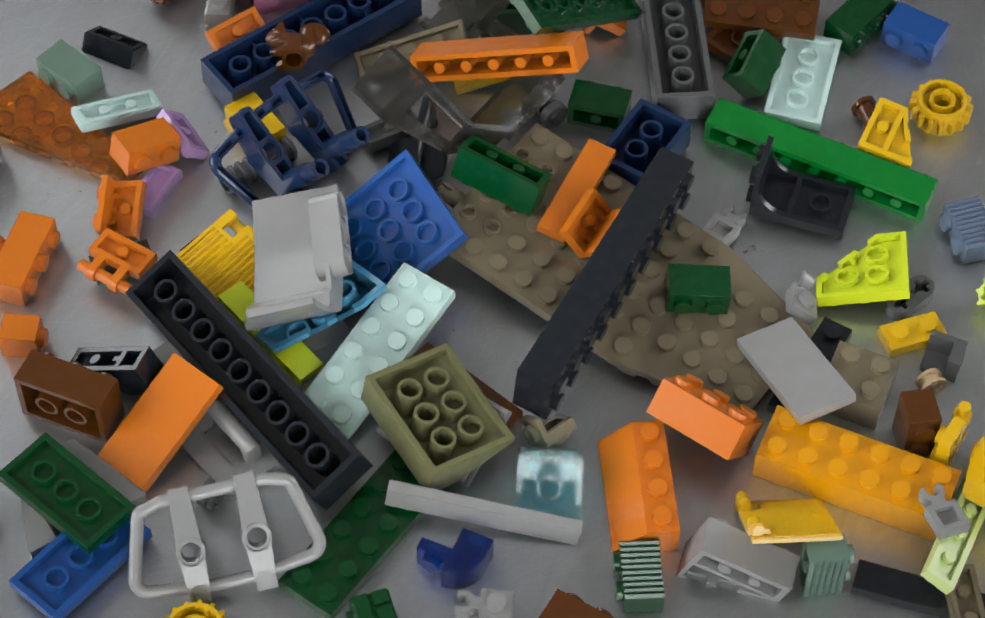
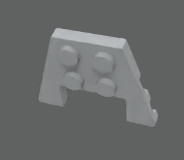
[21,439,147,559]

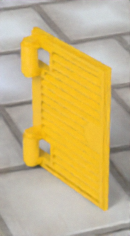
[176,208,255,297]
[734,491,843,544]

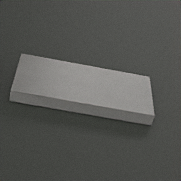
[737,317,856,425]

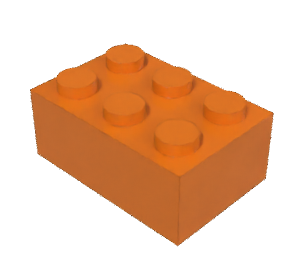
[646,374,764,460]

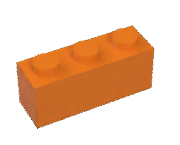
[0,211,61,307]

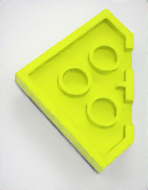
[816,231,910,307]

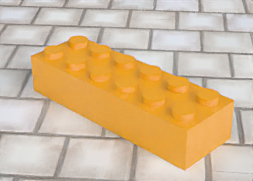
[752,405,962,542]

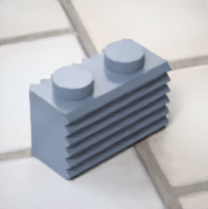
[939,196,985,265]

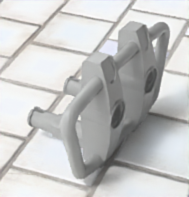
[128,470,326,603]

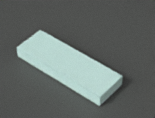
[71,89,164,133]

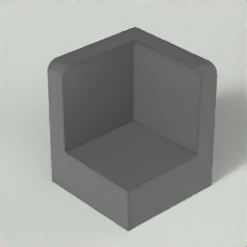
[919,330,968,383]

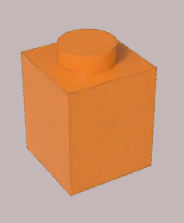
[0,313,48,358]

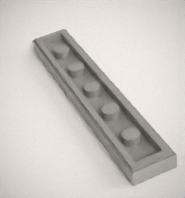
[385,480,583,546]

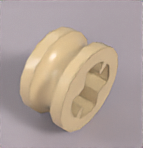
[915,368,947,395]

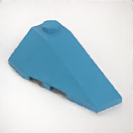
[255,260,387,354]

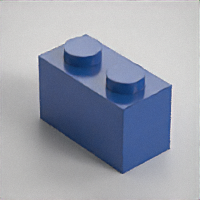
[880,1,950,64]

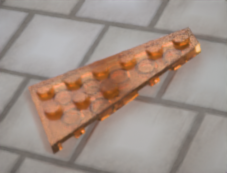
[0,71,143,181]

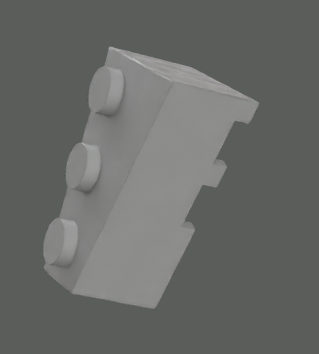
[676,517,800,603]

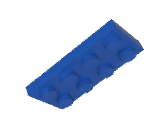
[9,518,152,618]

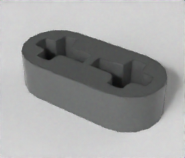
[884,275,935,321]

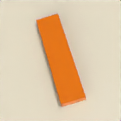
[537,138,616,243]

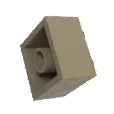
[828,341,900,430]

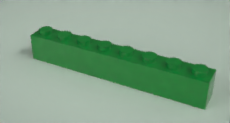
[703,98,938,223]

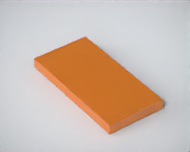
[97,352,224,492]

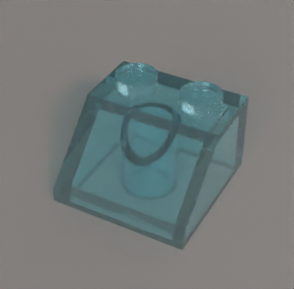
[516,446,583,520]

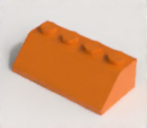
[598,420,680,553]

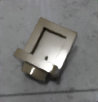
[520,414,578,448]

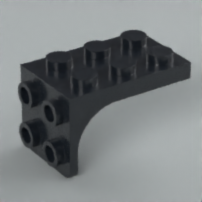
[746,136,857,239]

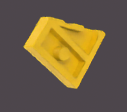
[857,97,912,169]

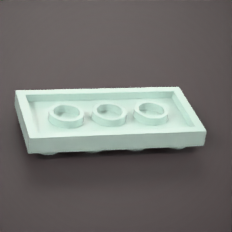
[764,35,842,131]

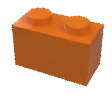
[110,117,182,176]

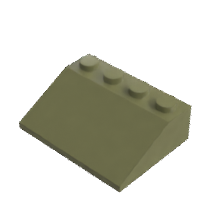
[361,343,515,490]

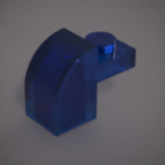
[417,528,494,589]

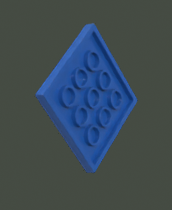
[345,149,469,309]

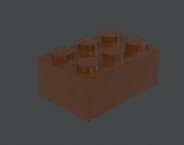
[14,349,125,444]

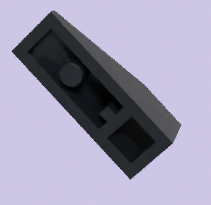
[70,346,164,395]

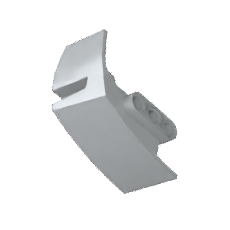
[245,184,353,331]

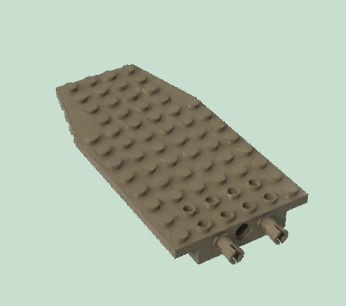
[437,123,815,410]

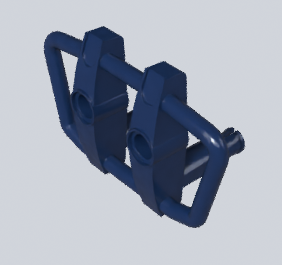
[209,70,370,207]

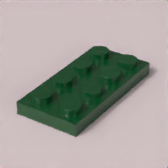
[0,432,136,555]

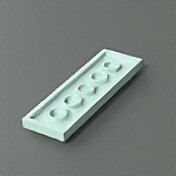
[305,262,456,439]

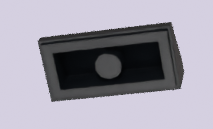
[82,26,147,69]

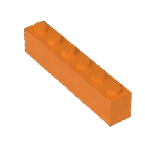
[409,31,589,83]

